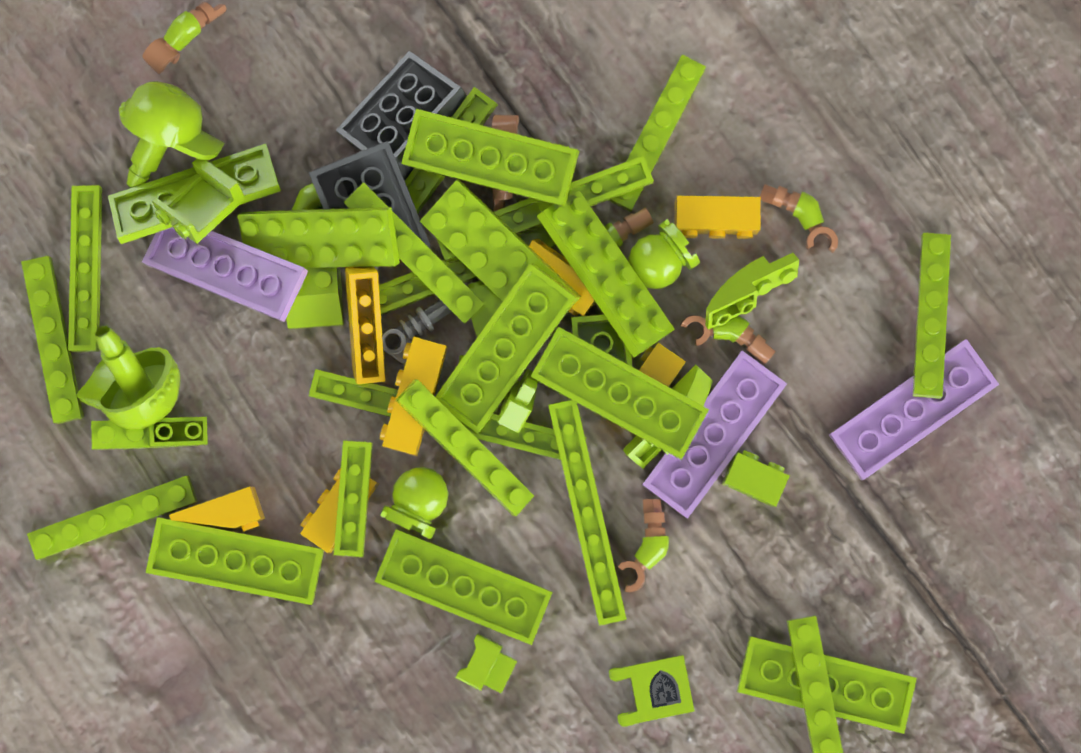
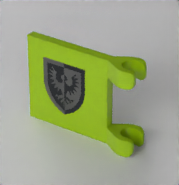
[609,655,695,727]

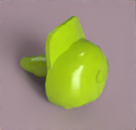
[119,81,225,188]
[76,325,180,429]

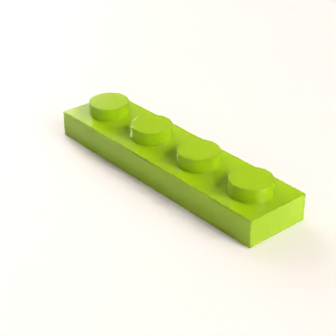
[334,440,373,557]

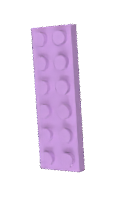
[142,227,308,322]
[829,339,999,480]
[642,351,787,518]

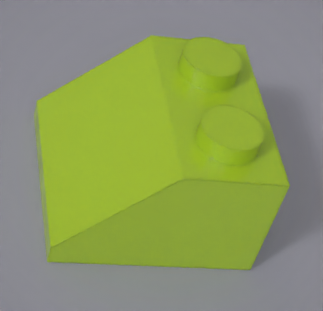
[286,267,344,329]

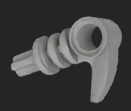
[382,300,452,364]

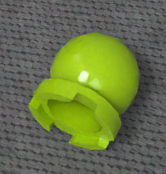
[628,219,700,289]
[380,467,449,539]

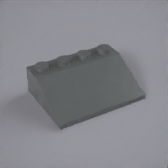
[336,51,467,181]
[308,141,430,268]

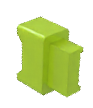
[497,368,538,433]
[455,633,518,694]

